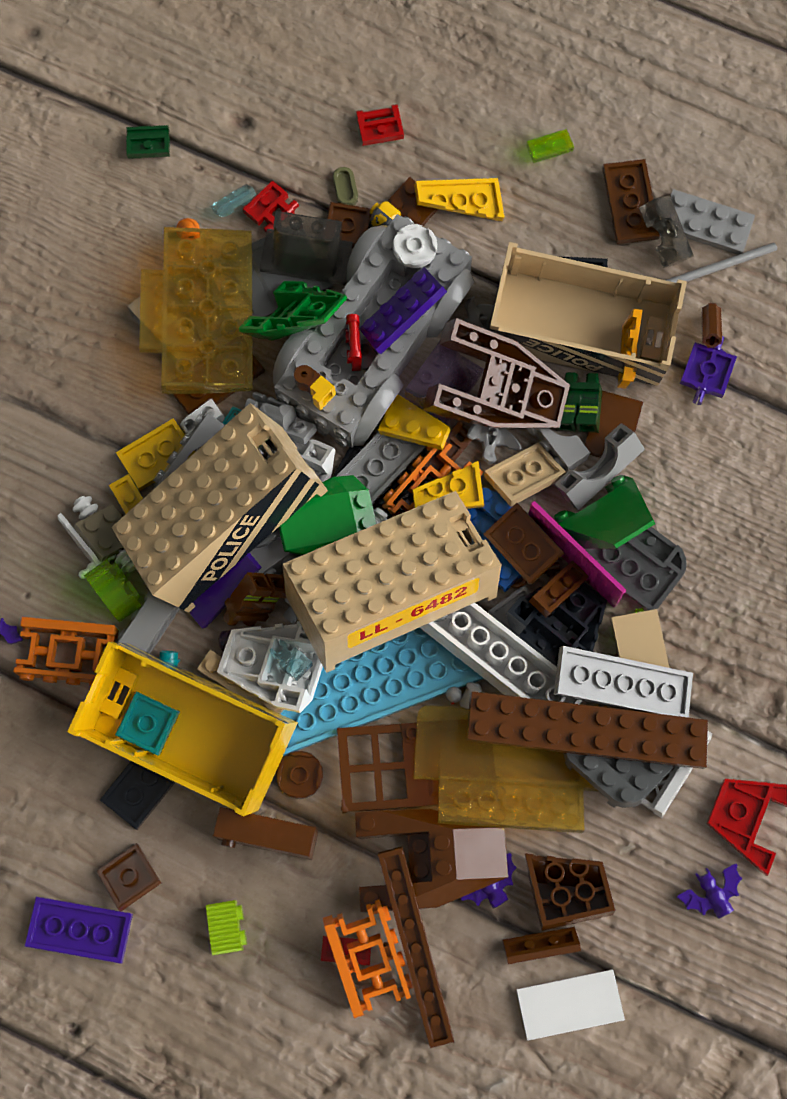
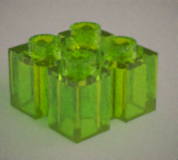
[84,559,141,622]

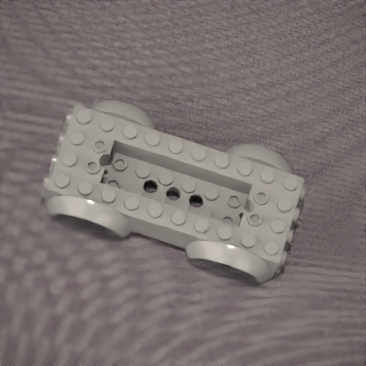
[273,214,475,448]

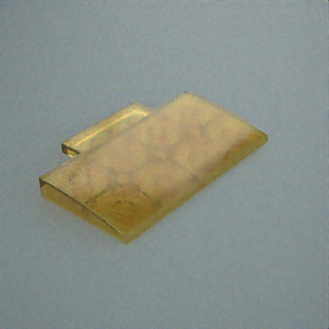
[139,227,253,394]

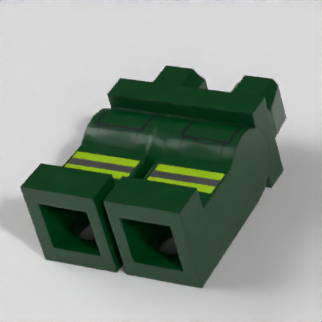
[555,372,602,433]

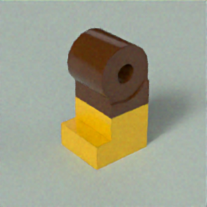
[294,365,336,411]

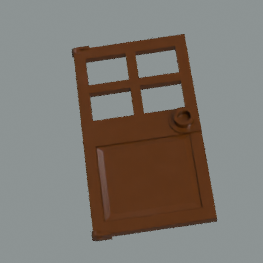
[337,719,500,814]

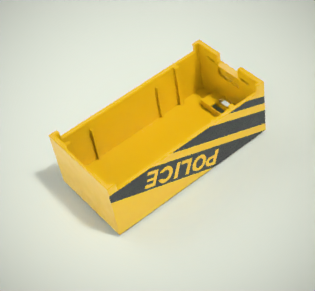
[67,642,298,816]

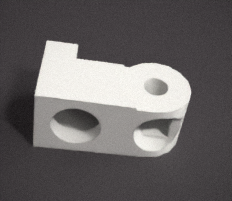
[180,399,225,434]

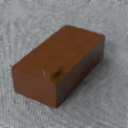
[213,807,318,860]

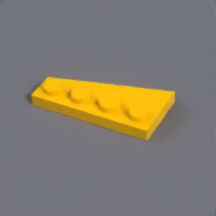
[414,178,505,221]

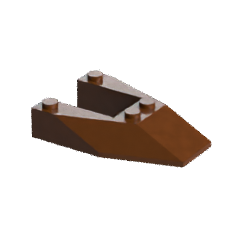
[423,318,570,428]
[355,809,509,913]

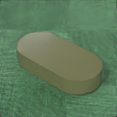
[333,167,358,206]

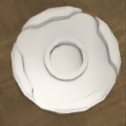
[393,224,437,268]

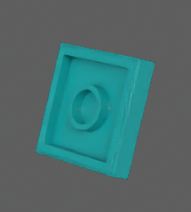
[115,692,180,756]

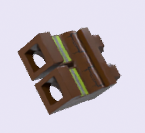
[223,572,287,626]

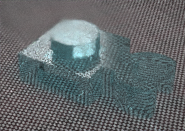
[270,640,313,682]

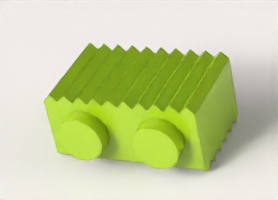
[206,900,247,956]

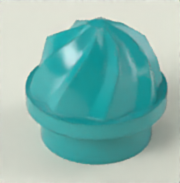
[159,650,180,666]

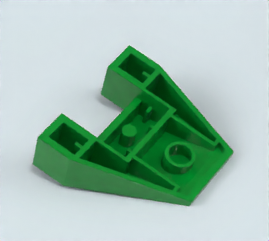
[554,475,655,549]

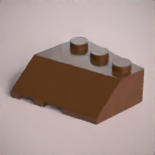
[525,853,616,931]

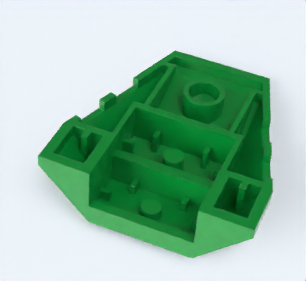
[238,281,347,341]
[279,475,377,555]

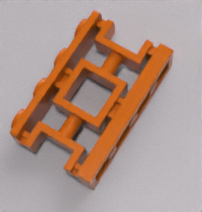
[382,442,484,515]
[13,617,119,686]
[323,899,413,1018]

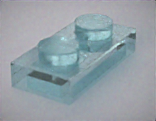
[210,184,256,217]

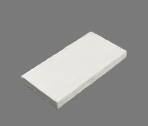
[516,969,625,1041]

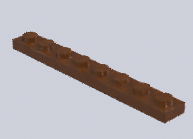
[378,846,454,1048]

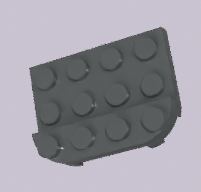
[586,527,687,610]
[563,704,673,808]

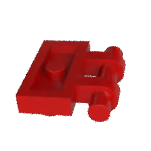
[243,181,299,235]

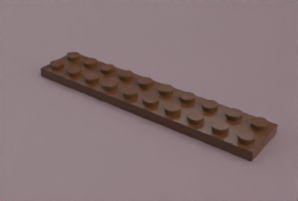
[466,691,708,769]

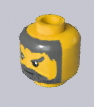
[369,201,401,226]

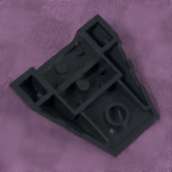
[506,582,607,667]

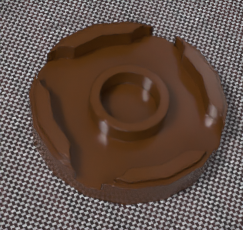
[276,751,324,799]

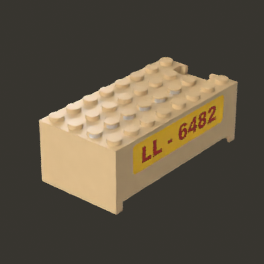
[283,491,501,673]

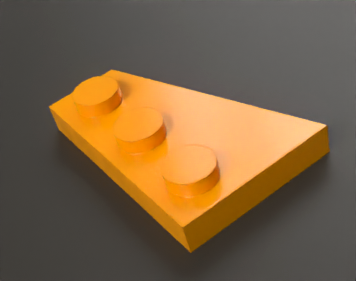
[617,309,642,389]

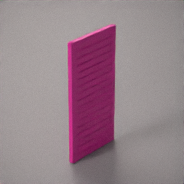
[528,501,626,608]

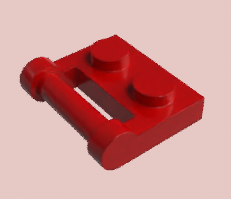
[356,104,404,146]
[345,314,362,371]

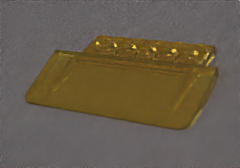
[414,705,599,833]

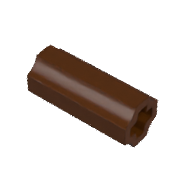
[701,303,722,348]

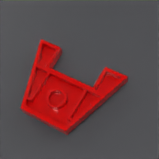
[706,779,787,876]

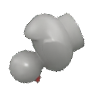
[446,682,484,711]

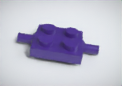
[680,336,737,405]

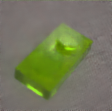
[526,129,574,163]

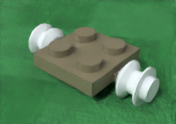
[73,496,136,573]

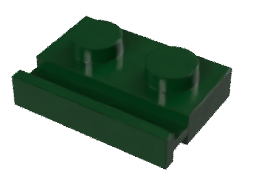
[126,125,170,159]

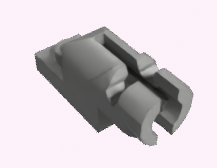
[245,392,317,445]

